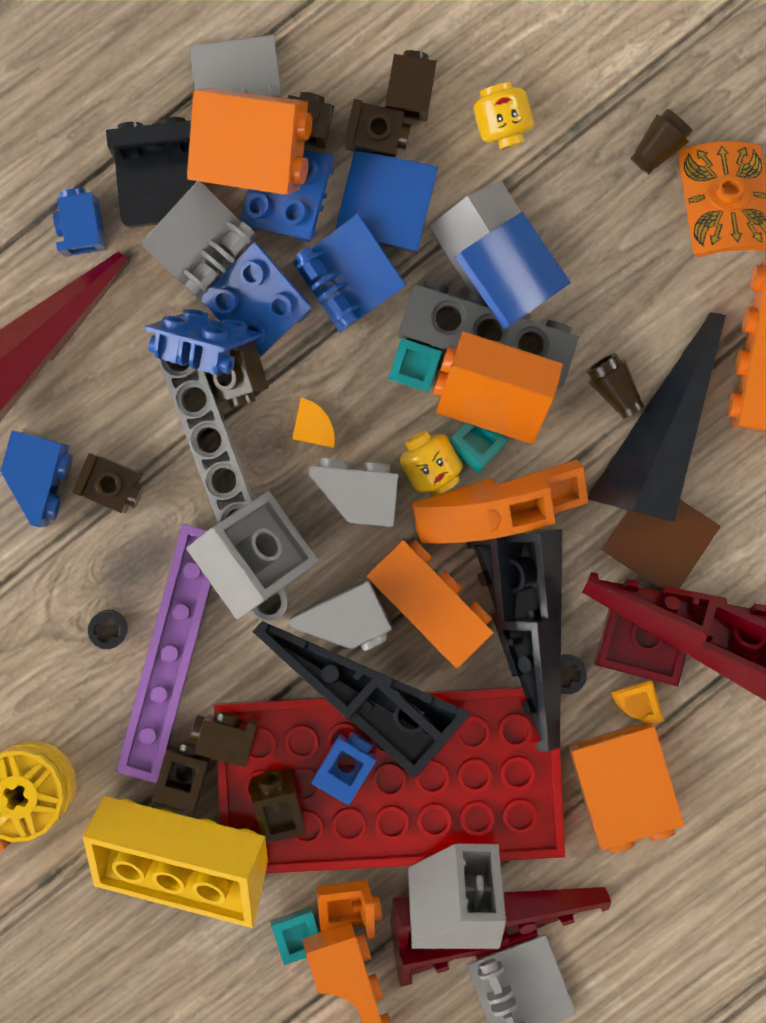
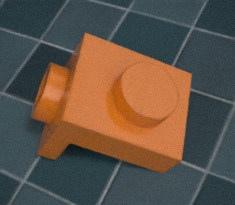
[316,880,382,940]

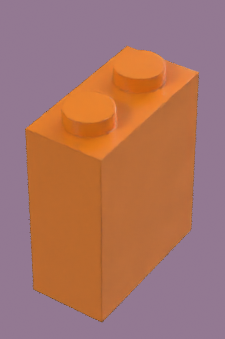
[187,87,312,195]
[433,331,563,444]
[567,722,685,853]

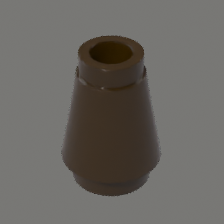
[630,109,693,175]
[587,353,644,419]

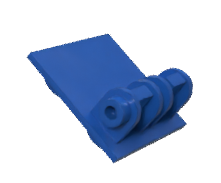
[239,150,334,243]
[293,213,406,333]
[200,242,312,357]
[144,309,261,376]

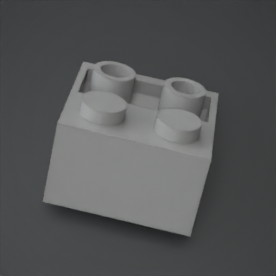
[309,458,398,527]
[408,844,506,949]

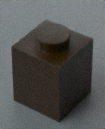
[385,50,437,122]

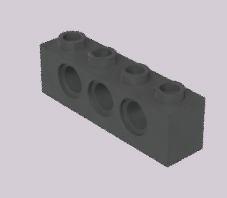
[398,281,579,389]

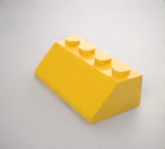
[82,796,268,928]

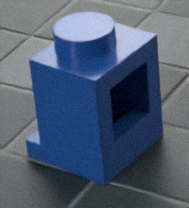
[53,188,107,257]
[312,732,377,806]

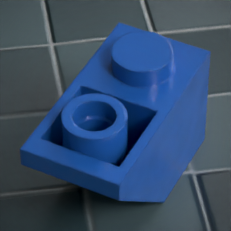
[0,430,73,527]

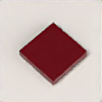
[594,582,687,687]

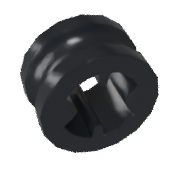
[88,609,128,649]
[561,654,587,694]

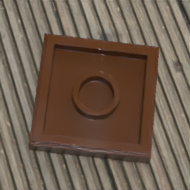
[601,499,721,590]

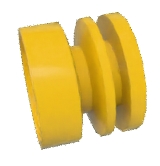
[0,740,77,842]

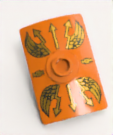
[678,141,766,257]

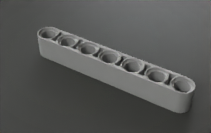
[159,359,290,622]

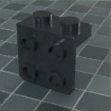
[106,117,204,228]

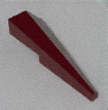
[0,251,131,422]
[582,572,766,701]
[390,887,611,987]

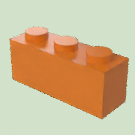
[366,539,494,669]

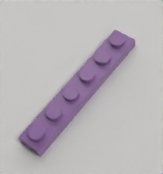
[116,524,212,783]

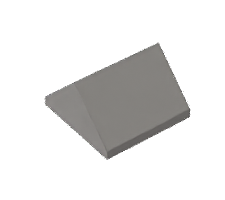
[429,181,521,296]

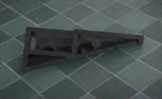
[588,312,726,522]
[466,529,562,752]
[252,621,471,778]

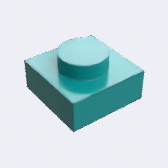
[388,338,442,393]
[449,422,509,474]
[270,907,319,965]

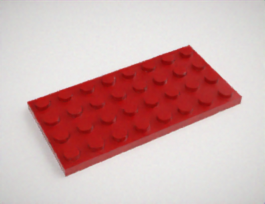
[214,686,565,874]

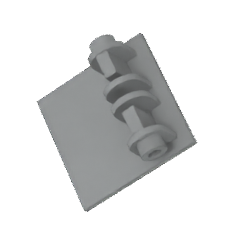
[189,35,282,98]
[140,181,256,299]
[466,934,576,1023]

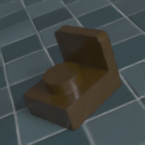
[250,768,306,843]

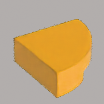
[292,398,335,448]
[610,679,664,723]

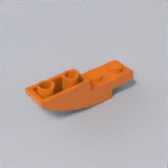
[411,459,588,544]

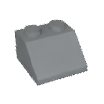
[186,491,319,620]
[288,578,391,651]

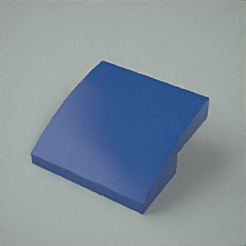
[335,151,438,253]
[455,211,571,329]

